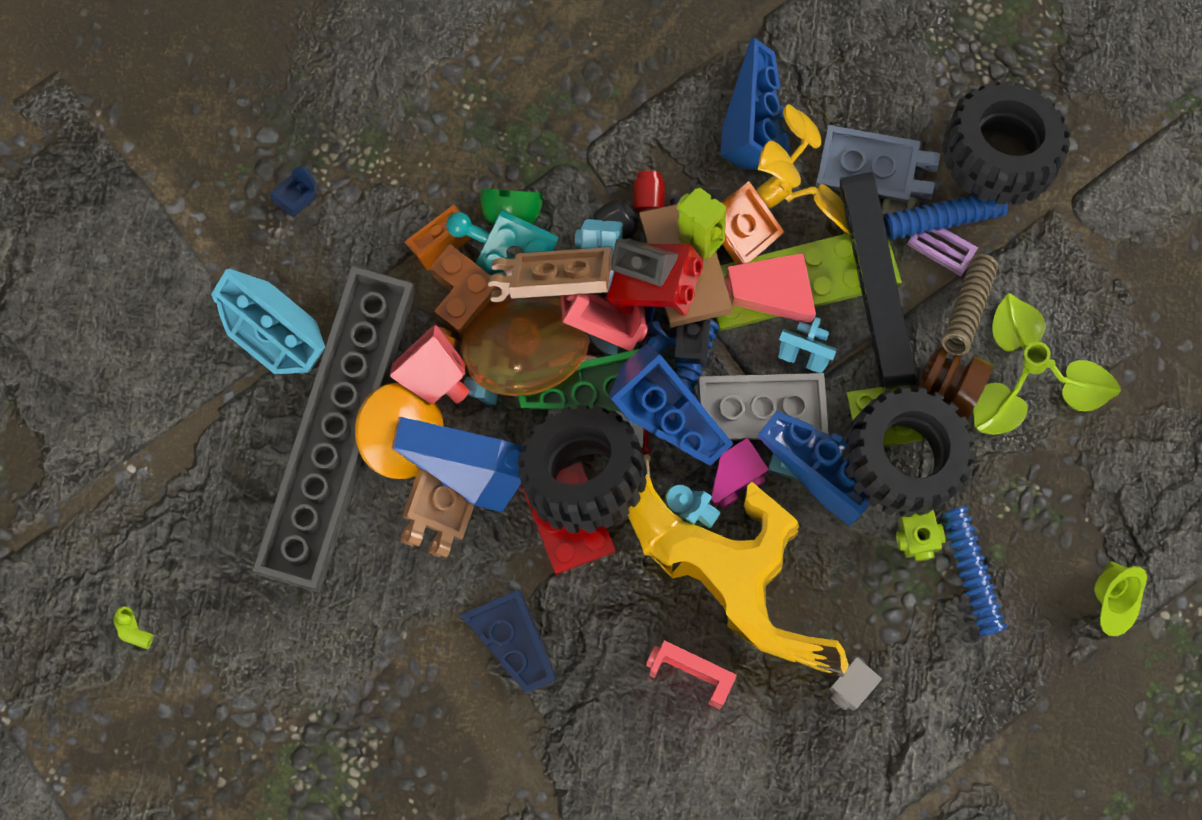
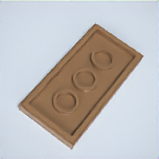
[639,204,733,328]

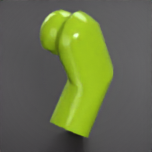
[113,606,154,650]

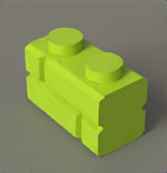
[676,188,726,259]

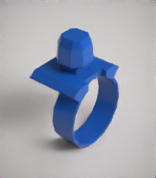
[643,306,677,355]

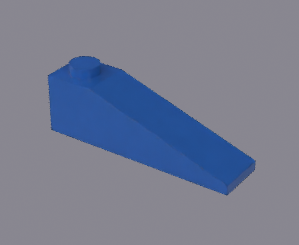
[720,38,791,170]
[609,344,733,465]
[757,411,896,527]
[392,417,523,512]

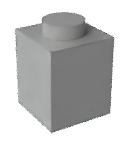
[829,657,882,711]

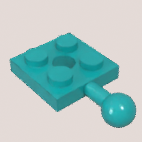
[446,210,558,275]

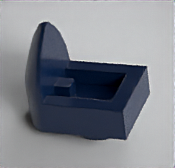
[270,166,317,218]

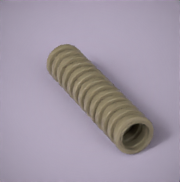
[942,254,998,355]

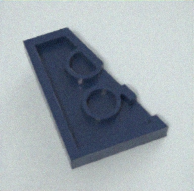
[460,589,558,693]

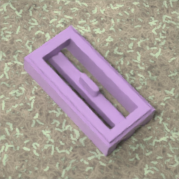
[907,228,978,276]

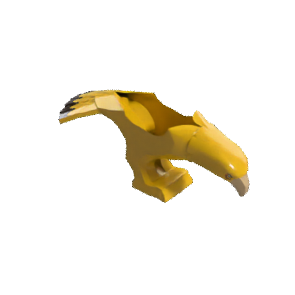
[627,454,849,677]

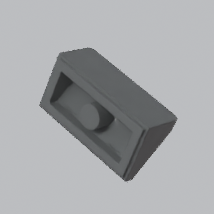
[611,239,679,286]

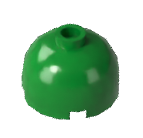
[480,188,543,226]

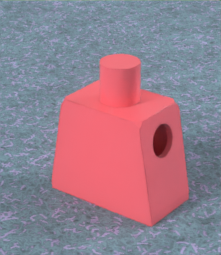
[390,324,470,404]

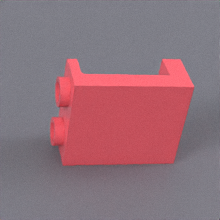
[560,293,648,351]
[646,640,737,710]

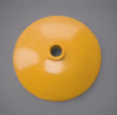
[355,383,444,479]

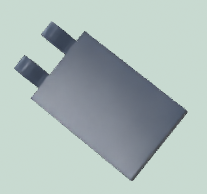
[816,125,941,203]

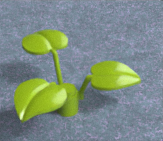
[973,293,1121,435]

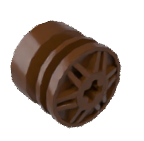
[918,344,994,420]

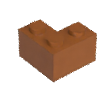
[430,244,501,339]

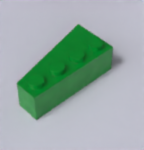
[514,349,640,413]

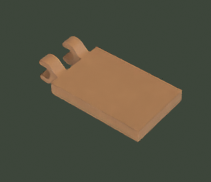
[488,247,612,302]
[400,468,474,558]

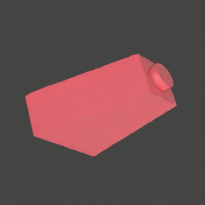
[724,253,816,323]

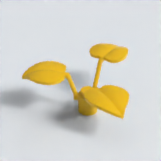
[756,104,849,234]

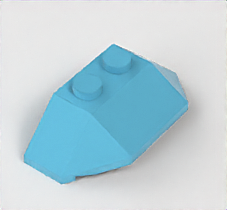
[211,269,325,374]

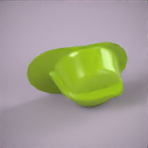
[1094,561,1147,636]

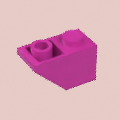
[710,438,769,509]

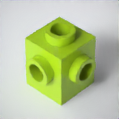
[896,510,945,562]

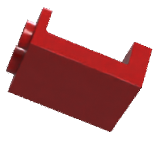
[606,243,703,315]

